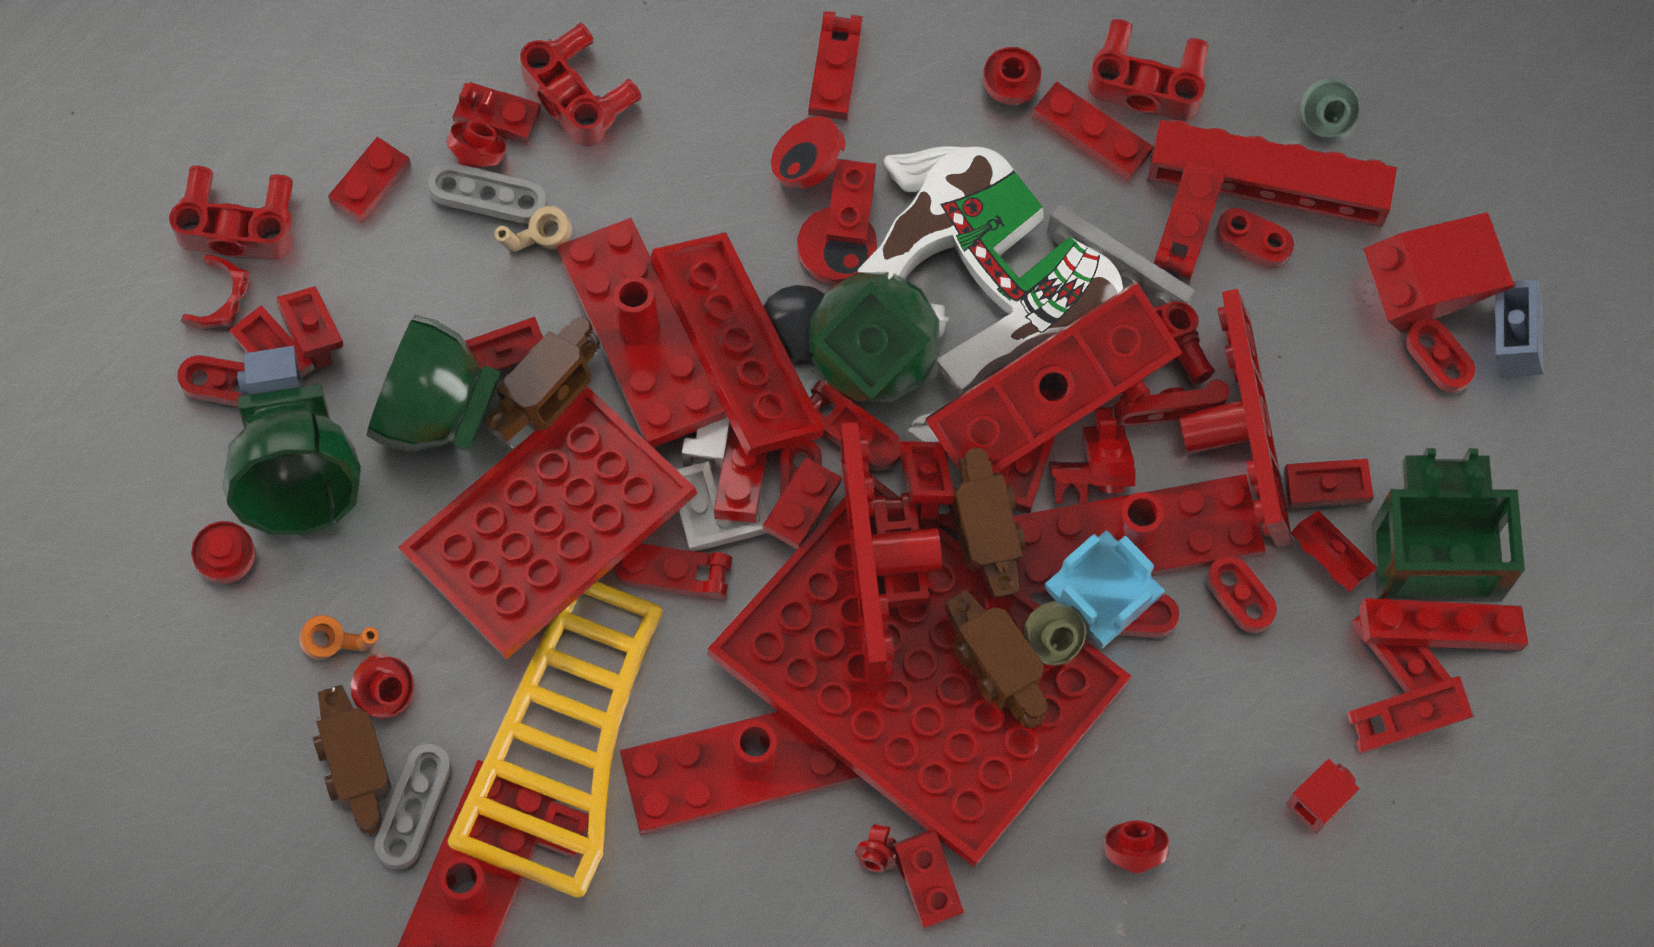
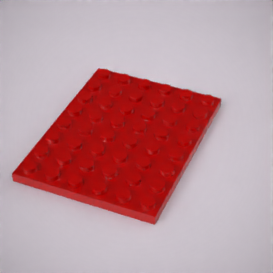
[707,473,1132,868]

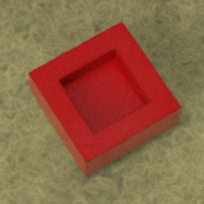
[535,801,589,859]

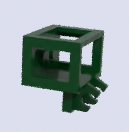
[1372,448,1525,602]

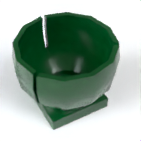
[809,272,939,402]
[366,315,501,452]
[222,384,361,535]

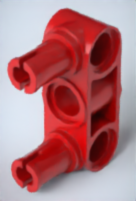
[1088,19,1209,121]
[520,22,642,147]
[169,165,293,260]
[1121,301,1215,407]

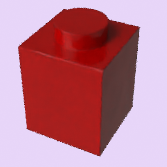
[1286,758,1360,833]

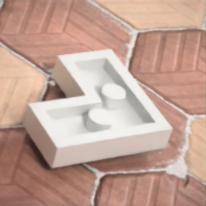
[677,461,768,552]

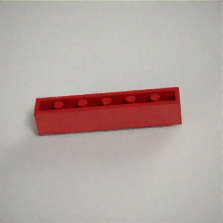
[1147,120,1397,227]

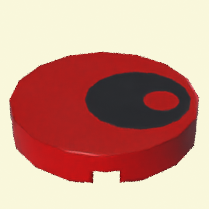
[770,116,846,189]
[797,207,877,285]

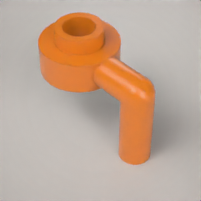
[299,615,379,660]

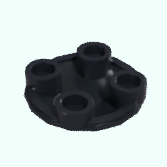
[763,285,825,363]

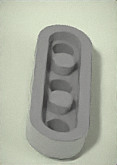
[428,162,547,224]
[375,743,451,870]

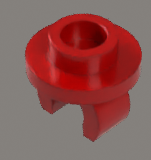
[855,824,898,873]

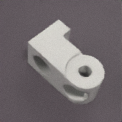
[682,413,730,472]

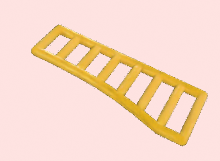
[448,581,663,898]

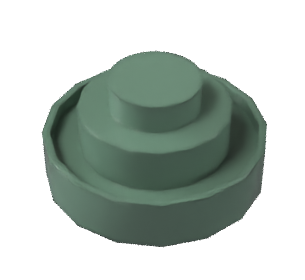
[1300,78,1360,138]

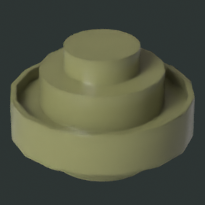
[1023,601,1087,665]

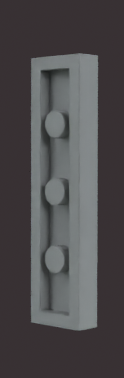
[1047,203,1195,307]

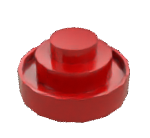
[983,47,1041,105]
[446,121,506,169]
[191,521,256,584]
[350,654,414,719]
[1105,820,1169,873]

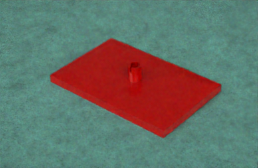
[398,386,697,660]

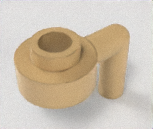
[494,206,572,252]

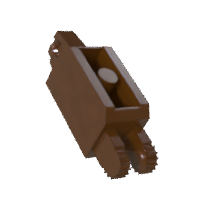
[484,317,600,442]
[950,447,1026,599]
[944,591,1048,730]
[312,685,392,837]

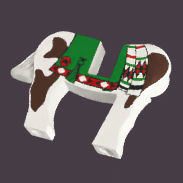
[858,146,1123,395]

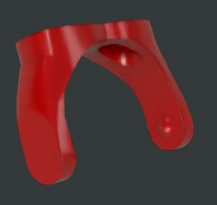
[181,254,250,329]

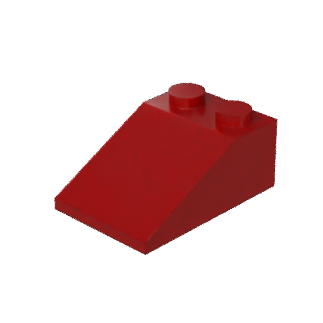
[1363,212,1515,333]

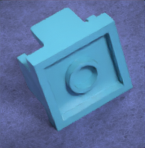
[1044,530,1165,649]

